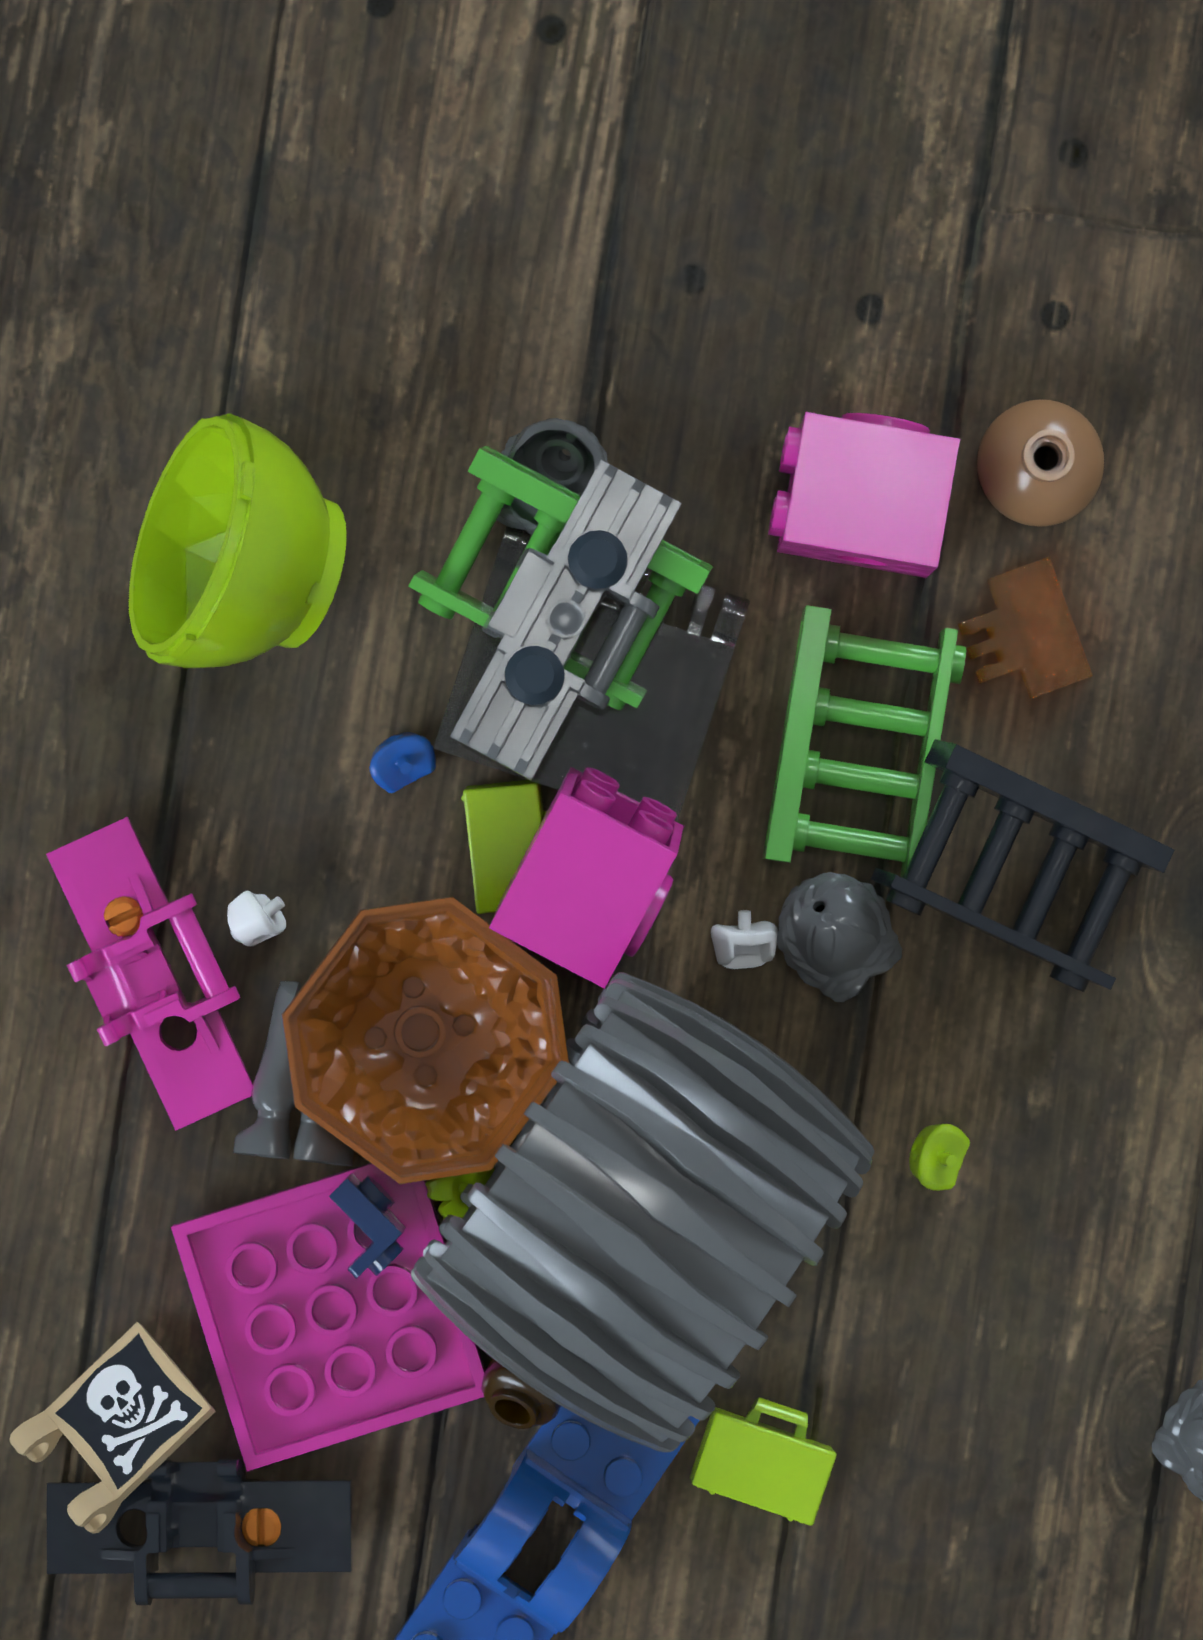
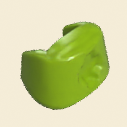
[909,1124,970,1191]

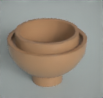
[977,399,1104,527]

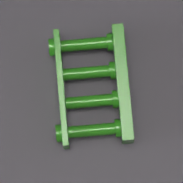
[408,446,713,710]
[762,605,966,878]

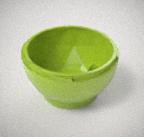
[129,413,346,668]

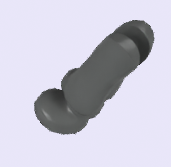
[233,981,354,1166]

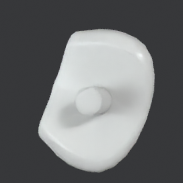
[227,891,286,947]
[711,910,778,969]

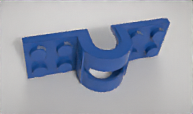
[394,1406,700,1640]

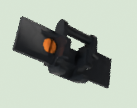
[47,1459,353,1605]

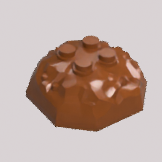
[282,896,569,1184]

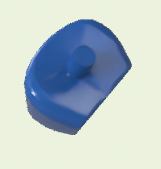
[369,732,436,793]

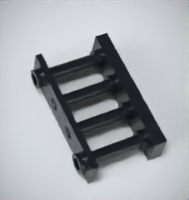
[871,739,1175,992]

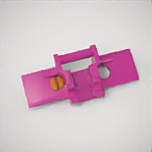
[46,817,253,1130]

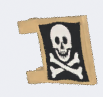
[10,1322,216,1534]

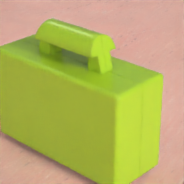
[461,779,547,914]
[690,1397,837,1526]

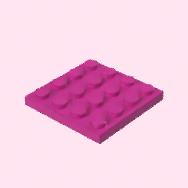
[171,1163,485,1471]

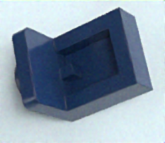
[329,1173,406,1279]

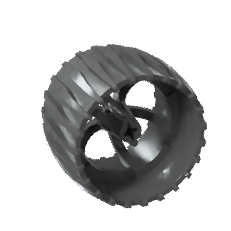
[411,972,874,1452]

